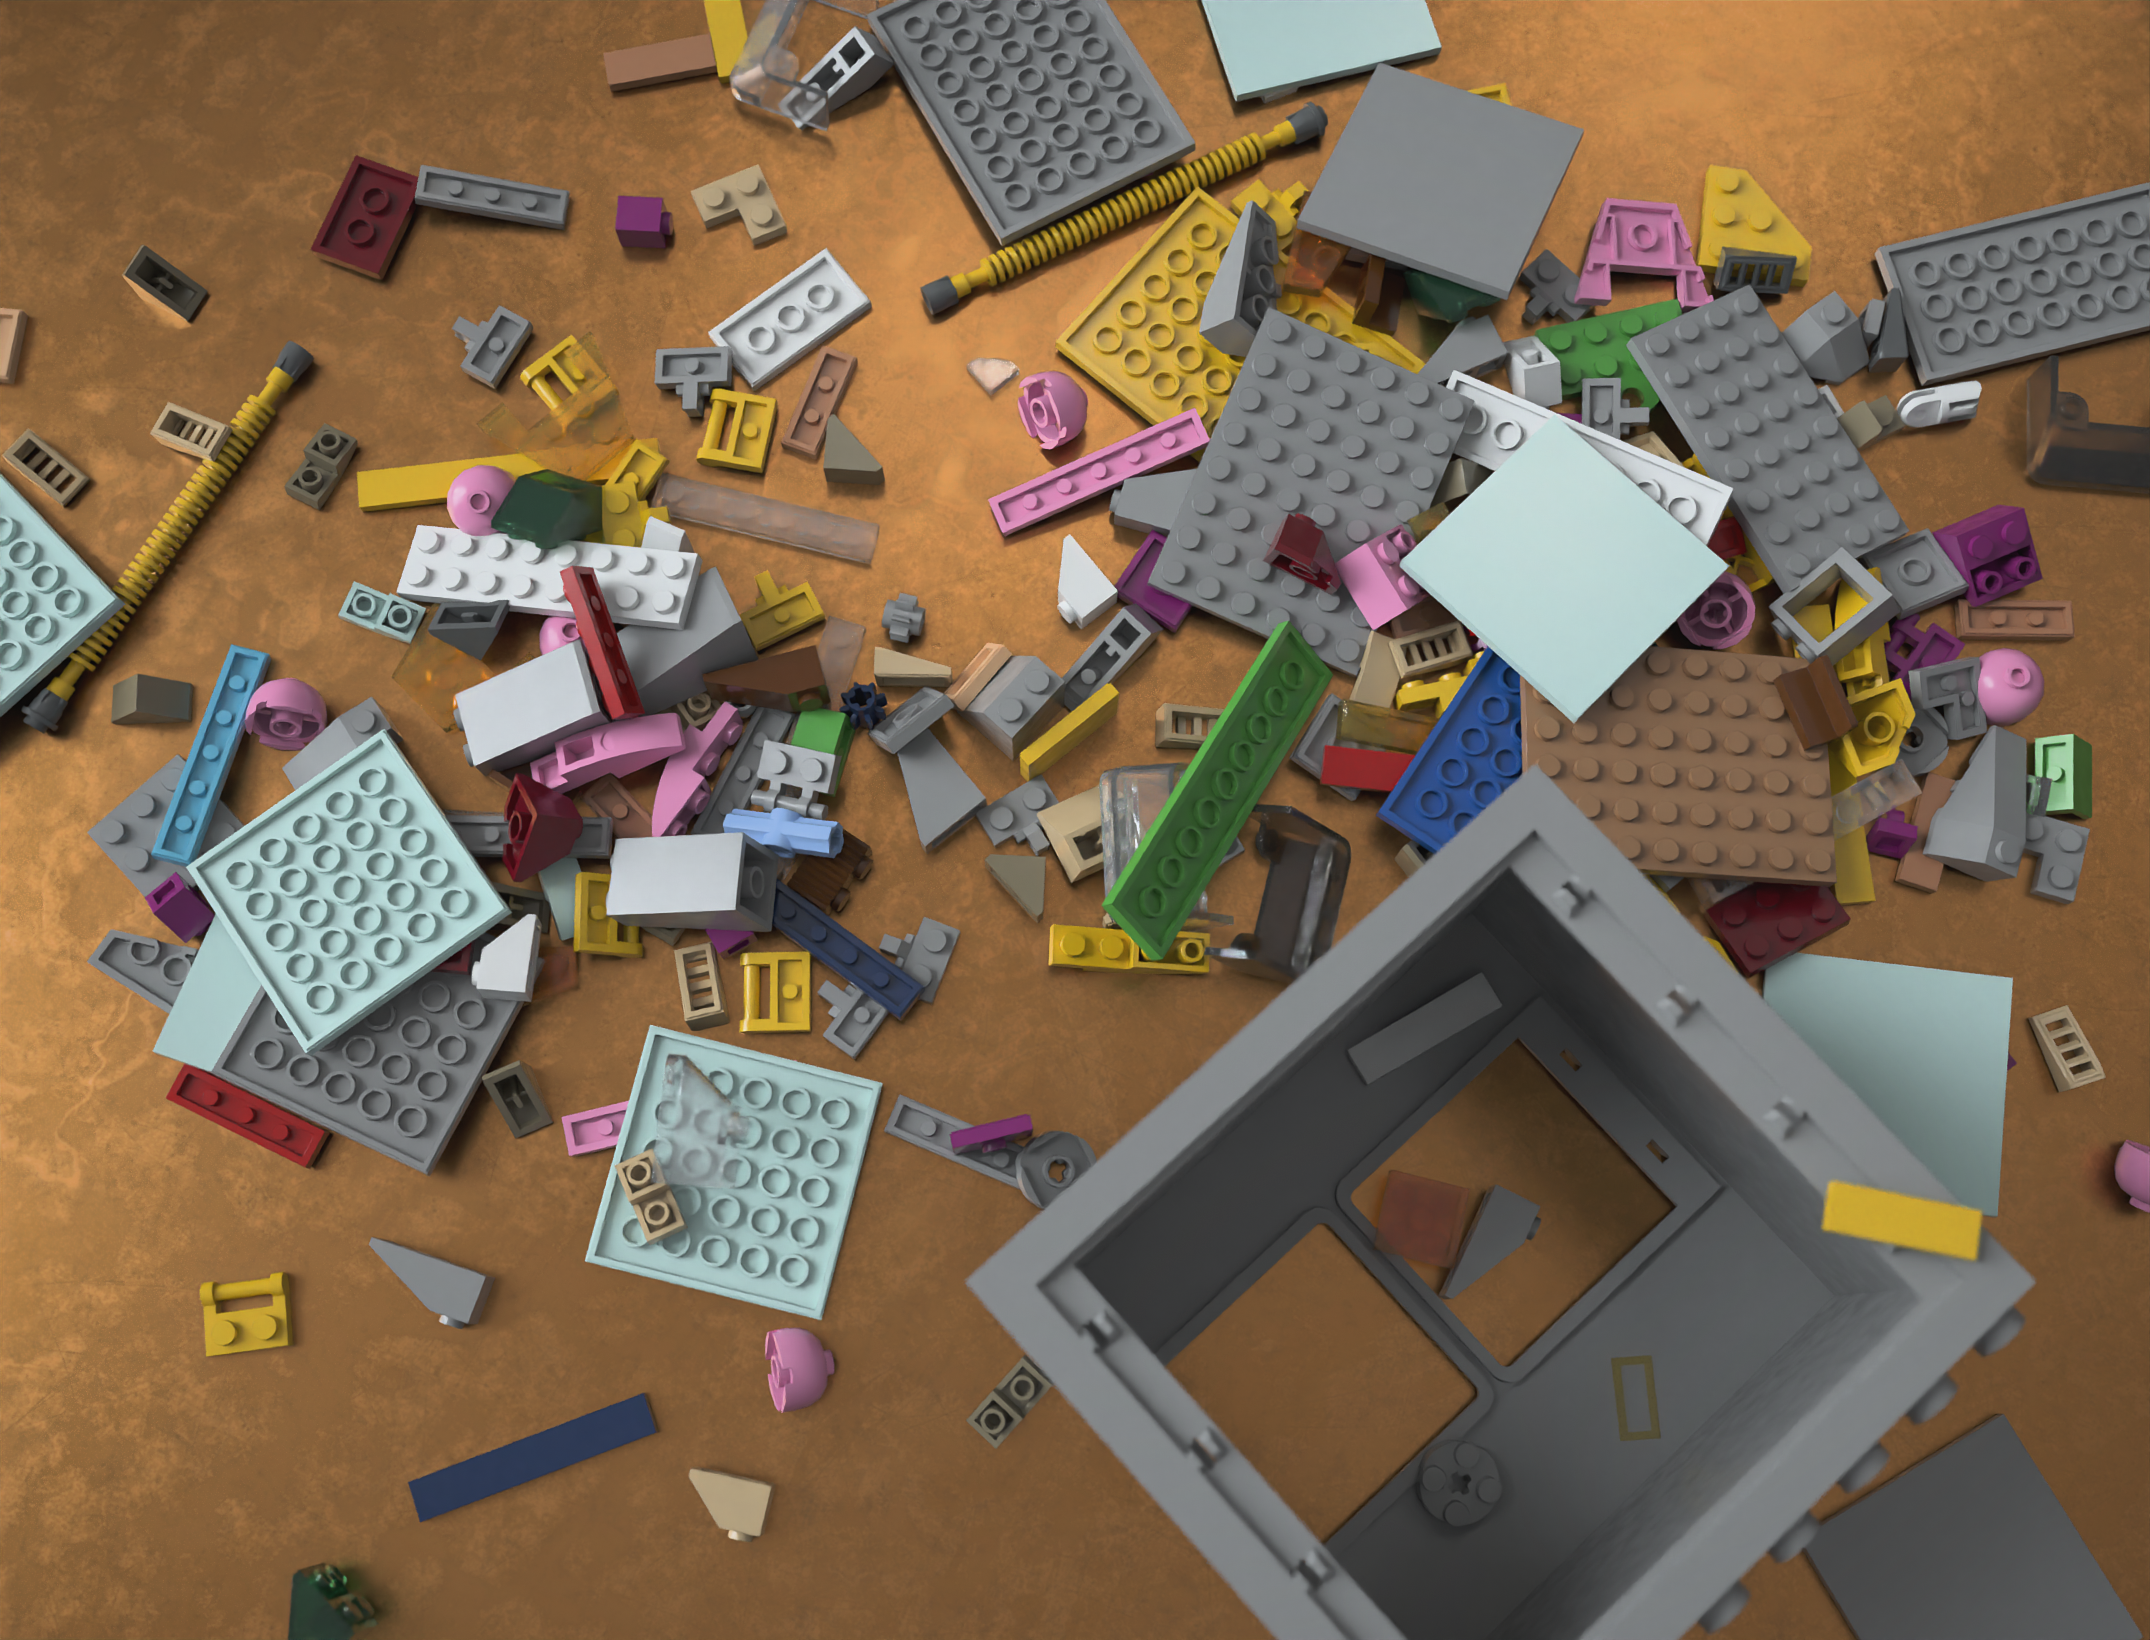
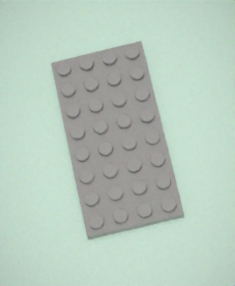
[1875,182,2150,386]
[1626,284,1910,594]

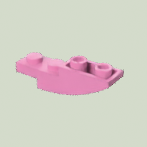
[652,702,744,837]
[530,713,686,794]

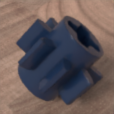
[839,682,888,730]

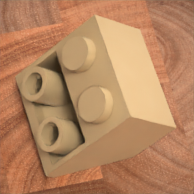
[1037,783,1146,883]

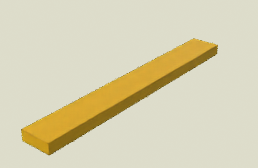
[357,438,662,512]
[1792,604,1876,905]

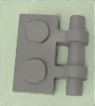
[751,739,842,820]

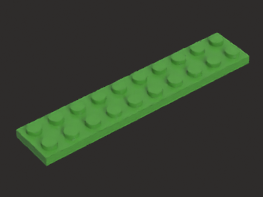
[1101,621,1333,961]

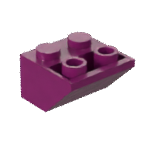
[1933,505,2043,607]

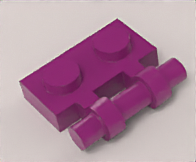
[1884,613,1966,701]

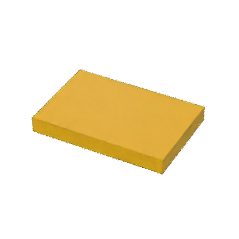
[1020,683,1119,782]

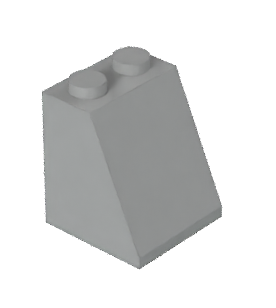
[957,655,1065,761]

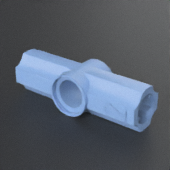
[723,808,844,858]

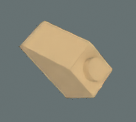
[689,1466,776,1542]

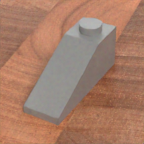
[779,26,895,130]
[1418,315,1508,387]
[1062,604,1164,711]
[282,697,404,790]
[1439,1184,1541,1300]
[369,1237,495,1329]

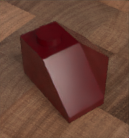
[1263,513,1341,595]
[503,773,583,882]

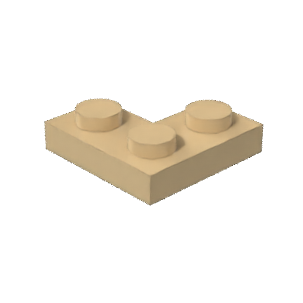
[691,164,788,246]

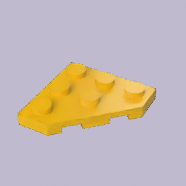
[1696,165,1812,287]

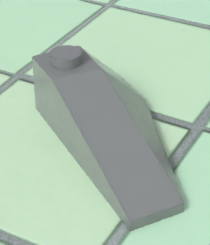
[1199,200,1282,357]
[1923,725,2027,882]

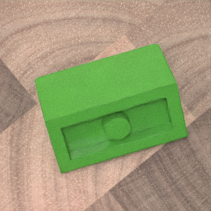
[791,708,855,797]
[2035,734,2092,819]

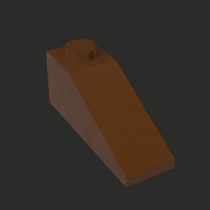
[702,645,831,712]

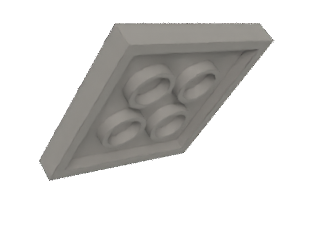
[87,754,245,897]

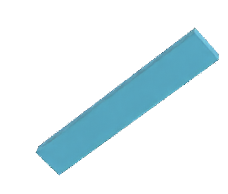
[151,644,271,867]

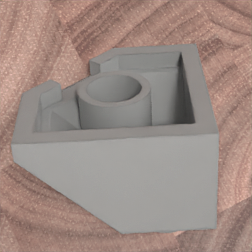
[1782,291,1870,385]

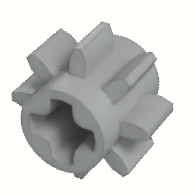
[882,592,926,643]

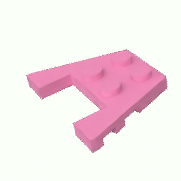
[1574,198,1714,312]

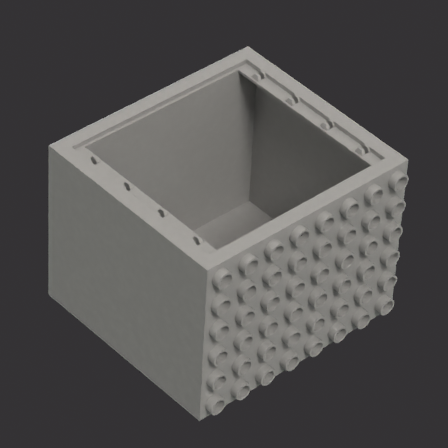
[965,764,2036,1640]

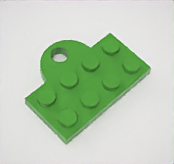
[1534,298,1683,412]

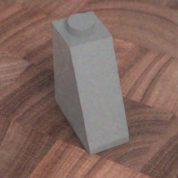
[1109,469,1197,538]
[897,728,987,854]

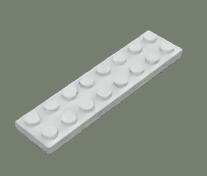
[1446,370,1735,546]
[396,525,703,630]

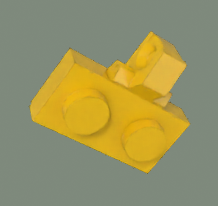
[1230,179,1309,253]
[596,481,671,548]
[739,570,825,651]

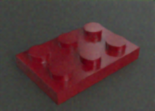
[310,155,418,280]
[1704,882,1851,979]

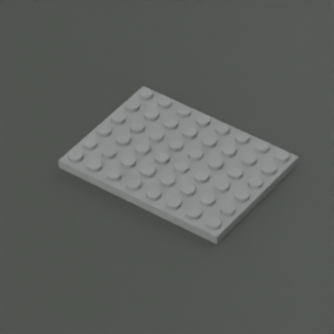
[867,0,1196,246]
[1147,307,1475,677]

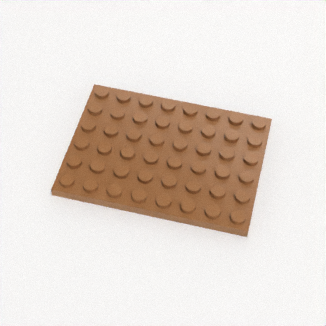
[1520,646,1837,887]

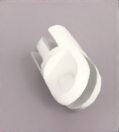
[1897,381,1982,427]

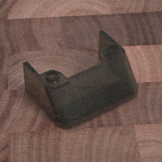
[2027,355,2150,494]
[1204,804,1352,984]

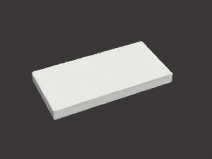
[708,248,872,392]

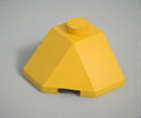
[1828,678,1916,778]

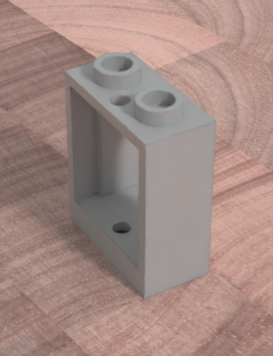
[1768,547,1899,666]

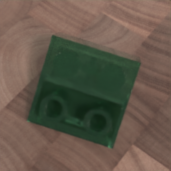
[1403,268,1501,323]
[491,469,602,549]
[288,1562,378,1640]

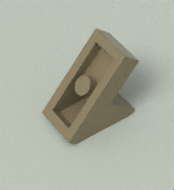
[1837,395,1905,452]

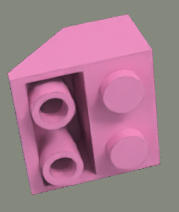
[1335,524,1431,630]

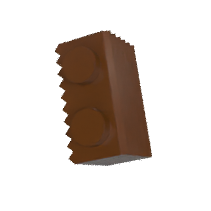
[787,829,873,916]

